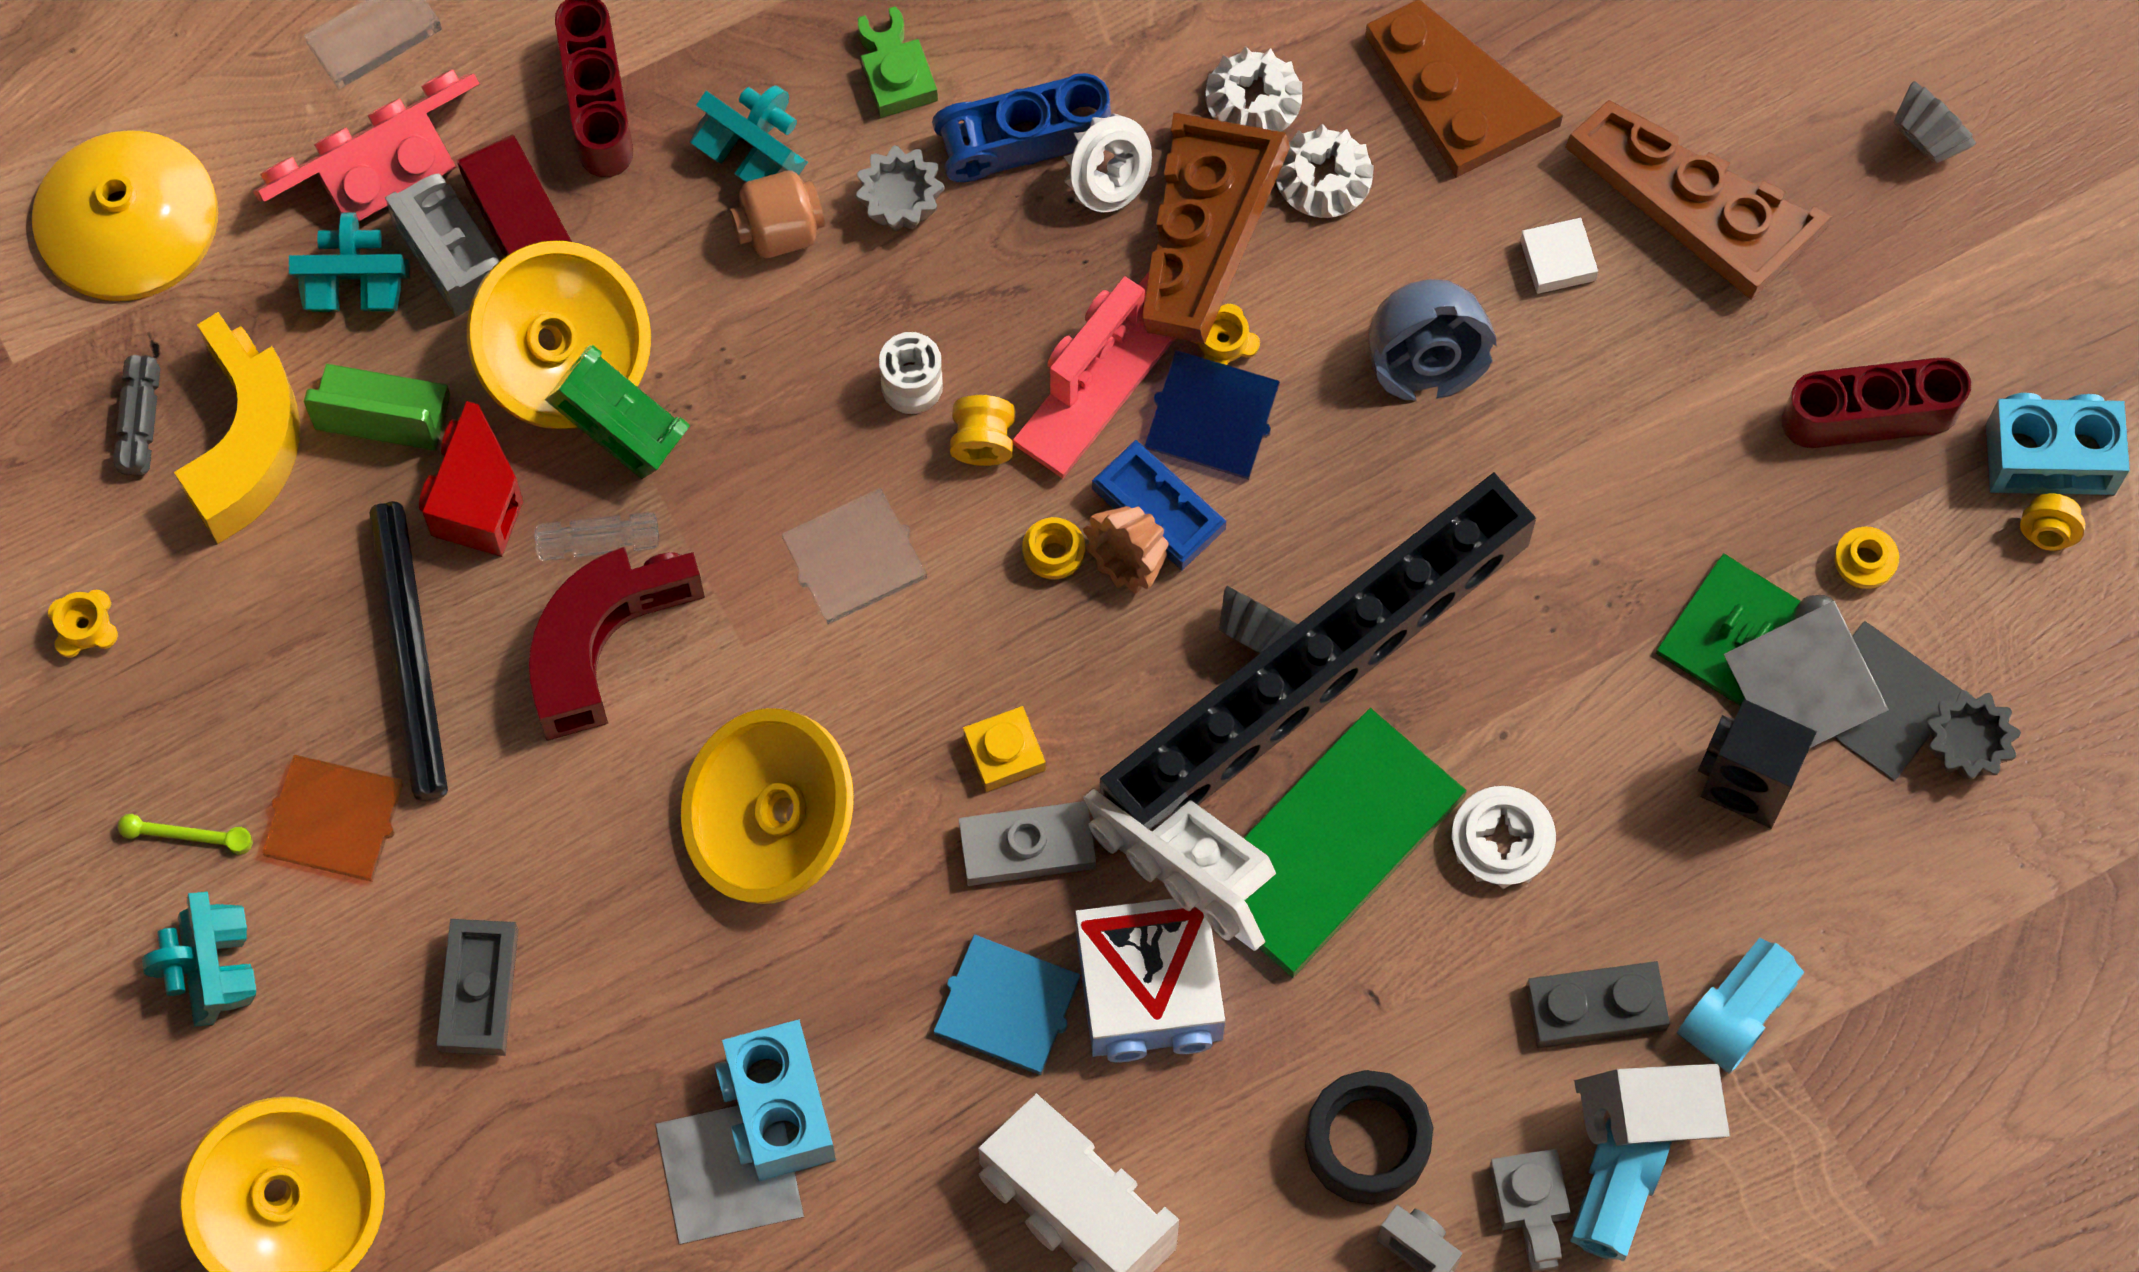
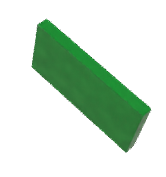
[1244,708,1467,978]

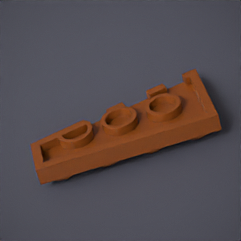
[1565,100,1833,300]
[1142,112,1290,344]

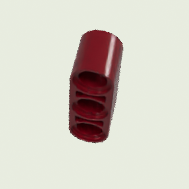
[555,0,633,177]
[456,134,572,258]
[1782,358,1971,448]

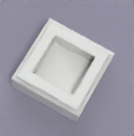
[1520,218,1598,294]

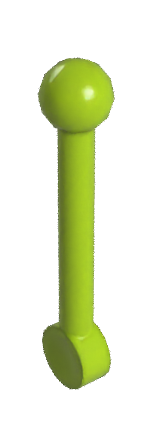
[118,814,253,855]

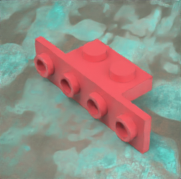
[253,69,479,222]
[1013,272,1176,479]

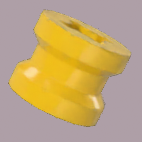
[950,395,1015,466]

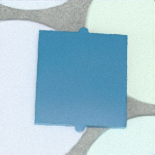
[934,934,1081,1075]

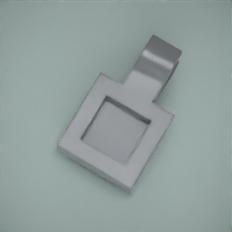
[1489,1149,1570,1272]

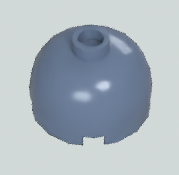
[1369,279,1497,401]

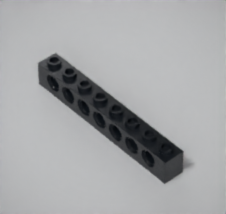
[1099,472,1536,831]

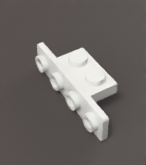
[1083,789,1276,951]

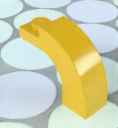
[174,312,300,544]

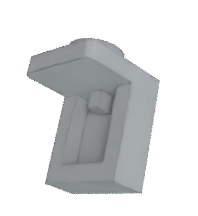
[1377,1204,1463,1272]

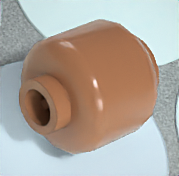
[730,171,825,259]

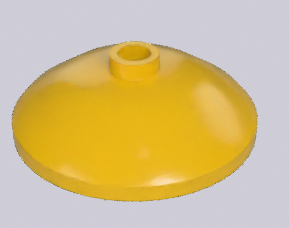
[32,131,218,301]
[467,241,651,429]
[681,708,853,904]
[179,1097,385,1272]

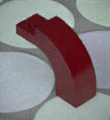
[529,547,705,741]

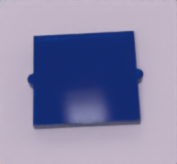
[1145,350,1280,480]

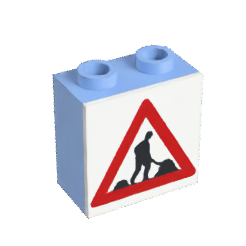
[1076,899,1225,1062]

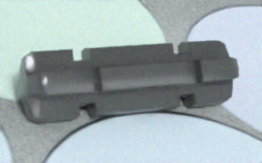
[113,355,160,475]

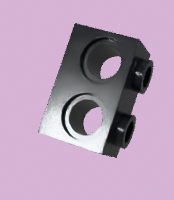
[1698,699,1817,829]

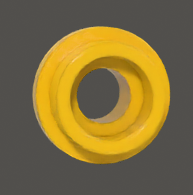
[2020,493,2085,551]
[1022,517,1085,579]
[1834,527,1899,589]

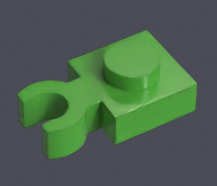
[858,6,938,118]

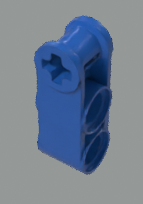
[932,73,1111,182]

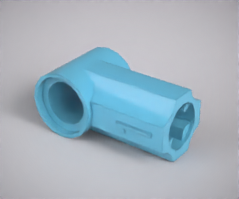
[1677,938,1804,1074]
[1570,1117,1672,1261]

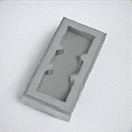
[959,801,1096,886]

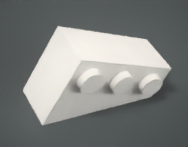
[978,1093,1179,1272]

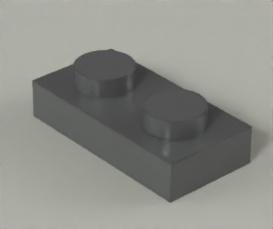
[437,919,519,1056]
[1526,961,1670,1048]

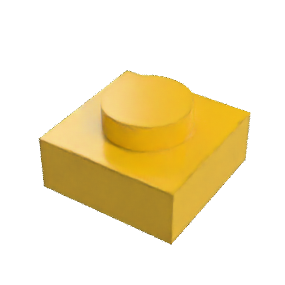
[963,706,1046,792]

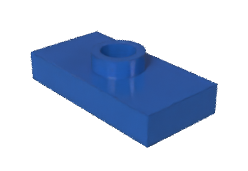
[1092,440,1227,571]

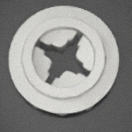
[1206,46,1302,132]
[1064,113,1152,212]
[1276,124,1374,218]
[1451,786,1556,889]

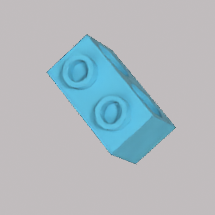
[1986,393,2130,495]
[715,1019,836,1181]

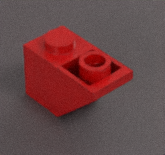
[419,401,524,557]

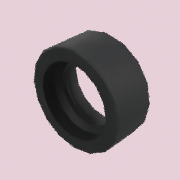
[1304,1070,1434,1205]

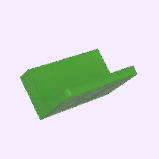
[303,364,450,451]

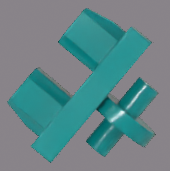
[690,85,808,182]
[289,212,410,312]
[142,892,256,1027]

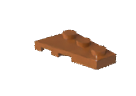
[1365,0,1563,178]

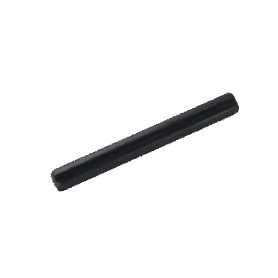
[369,501,448,801]

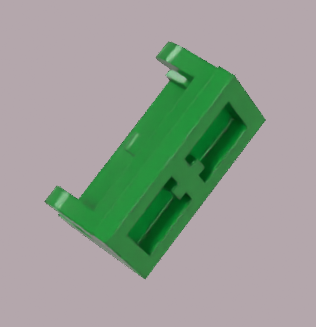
[545,345,690,479]

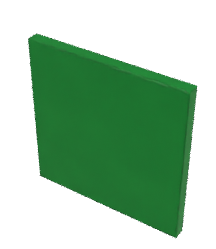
[1656,553,1801,706]

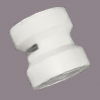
[879,332,943,414]

